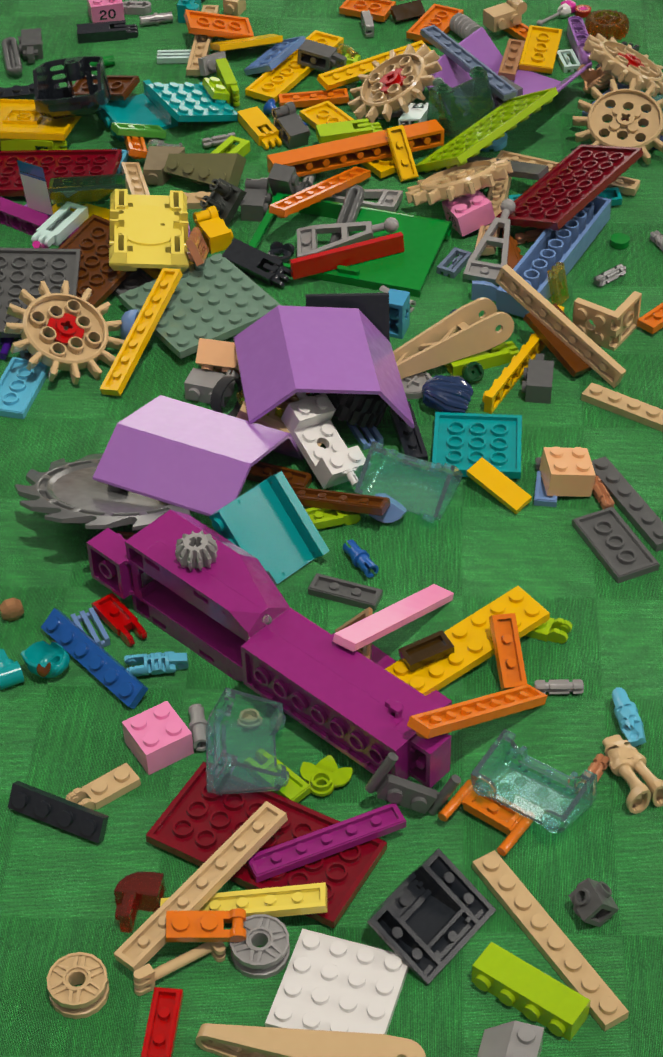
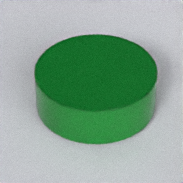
[610,233,630,250]

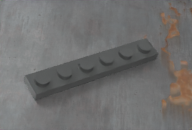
[591,456,663,552]

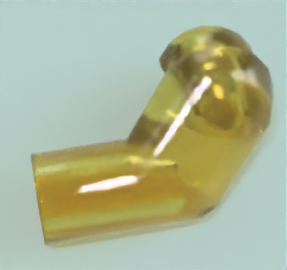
[336,43,358,59]

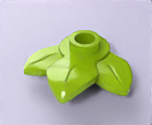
[300,755,352,796]

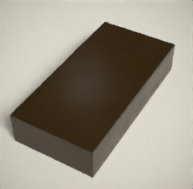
[390,0,425,24]
[398,630,454,672]

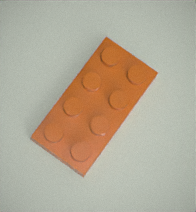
[406,4,464,45]
[184,9,254,39]

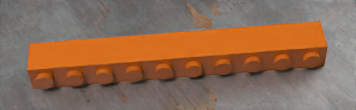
[267,119,445,177]

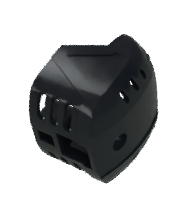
[33,56,111,119]

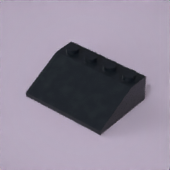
[306,293,390,342]

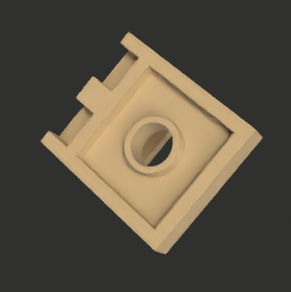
[572,291,642,351]

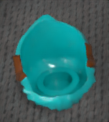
[20,640,70,678]

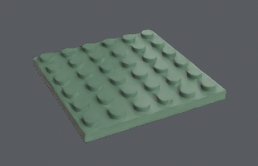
[119,253,282,359]

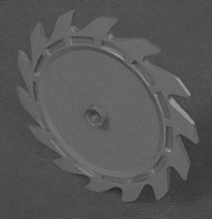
[15,453,190,530]

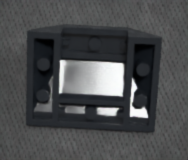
[367,848,496,986]

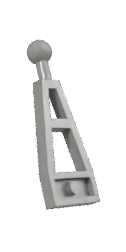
[303,187,403,212]
[463,199,516,285]
[297,217,399,258]

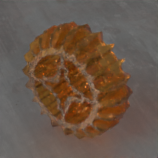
[585,9,629,40]

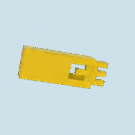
[237,106,282,150]

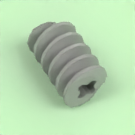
[449,12,481,40]

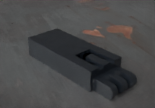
[77,20,138,44]
[222,238,292,289]

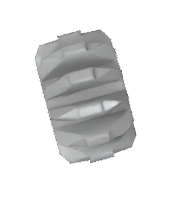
[175,530,218,571]

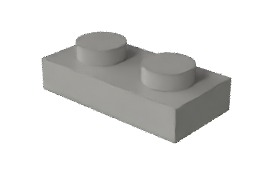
[198,51,226,76]

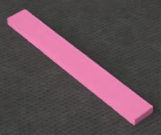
[333,584,454,652]

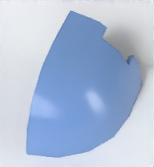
[471,280,498,301]
[120,309,139,340]
[368,493,407,523]

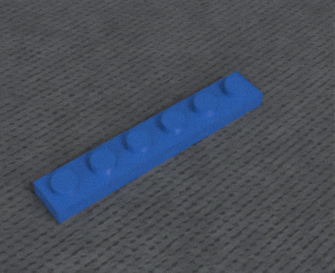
[41,608,148,709]

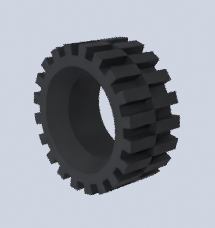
[311,393,388,428]

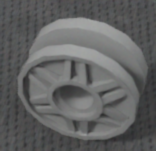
[230,914,290,979]

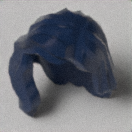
[422,375,474,413]

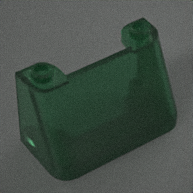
[427,66,496,139]

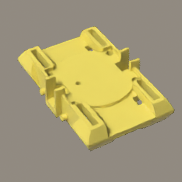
[109,189,189,272]

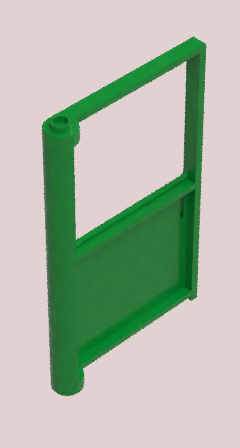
[249,192,452,298]

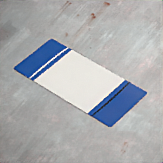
[17,160,53,216]

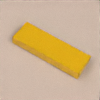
[385,125,419,183]
[467,457,532,514]

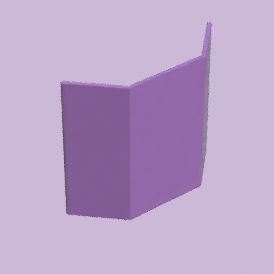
[426,27,592,123]
[234,305,415,428]
[93,395,304,516]

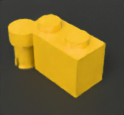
[193,206,234,254]

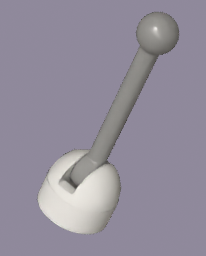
[536,3,571,26]

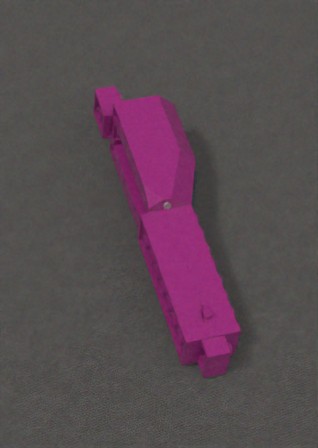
[86,510,451,788]

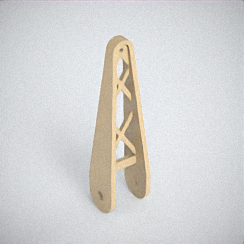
[393,297,514,379]
[195,1023,426,1057]

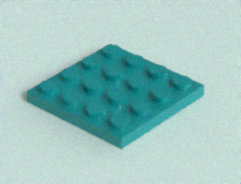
[146,82,238,122]
[431,412,522,479]

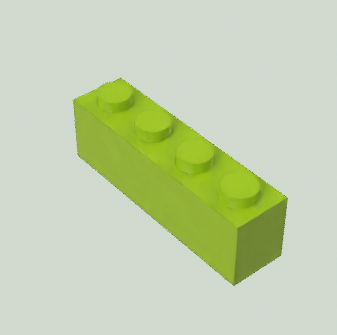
[471,942,591,1041]

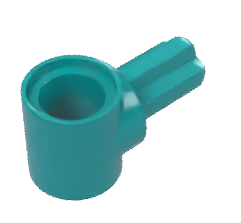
[0,649,24,690]

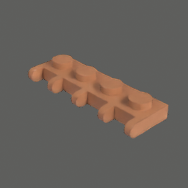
[186,227,209,266]

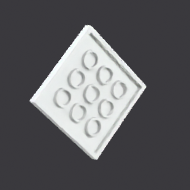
[265,929,409,1035]

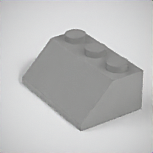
[477,1020,544,1057]

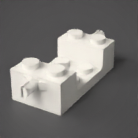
[281,392,368,489]

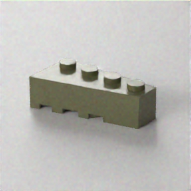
[163,153,247,187]

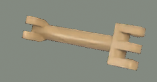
[133,942,226,996]

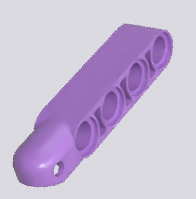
[567,16,592,68]

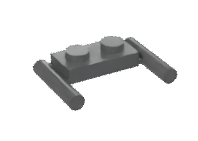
[365,752,461,815]

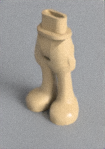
[602,735,663,814]

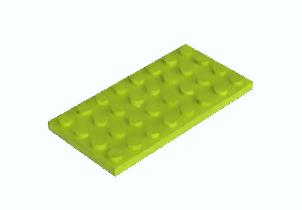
[416,87,559,173]

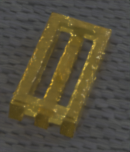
[547,262,569,306]

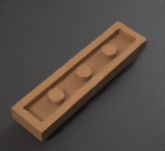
[498,39,525,81]

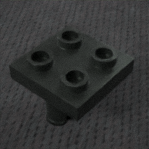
[200,178,247,225]

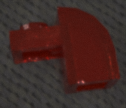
[114,872,166,933]

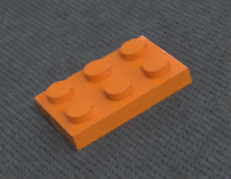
[339,0,396,22]

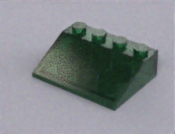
[48,173,127,207]

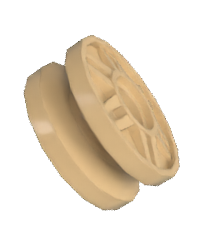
[47,952,110,1019]

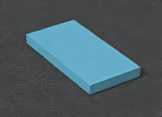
[0,357,51,419]

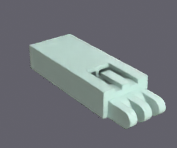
[398,103,433,126]
[31,201,89,247]

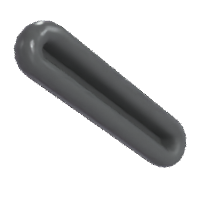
[1,37,23,77]
[329,185,365,244]

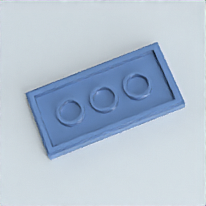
[244,36,306,76]

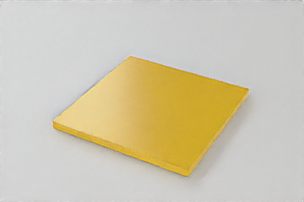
[0,99,81,141]

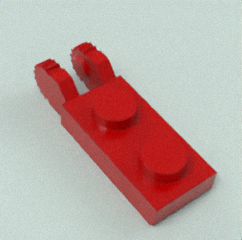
[91,593,147,647]

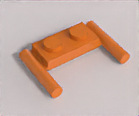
[438,779,535,856]

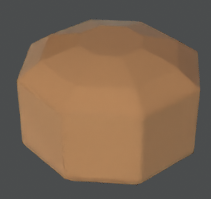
[0,598,24,622]

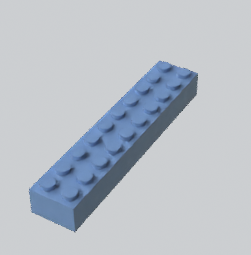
[496,196,612,318]

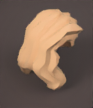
[577,64,617,94]

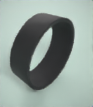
[210,376,245,417]

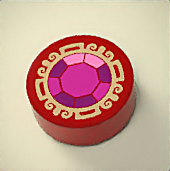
[575,5,591,18]

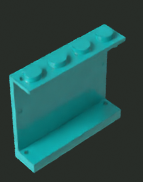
[97,79,178,142]
[209,471,330,584]

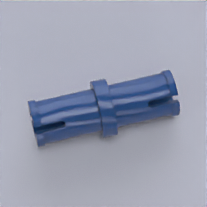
[343,540,379,578]

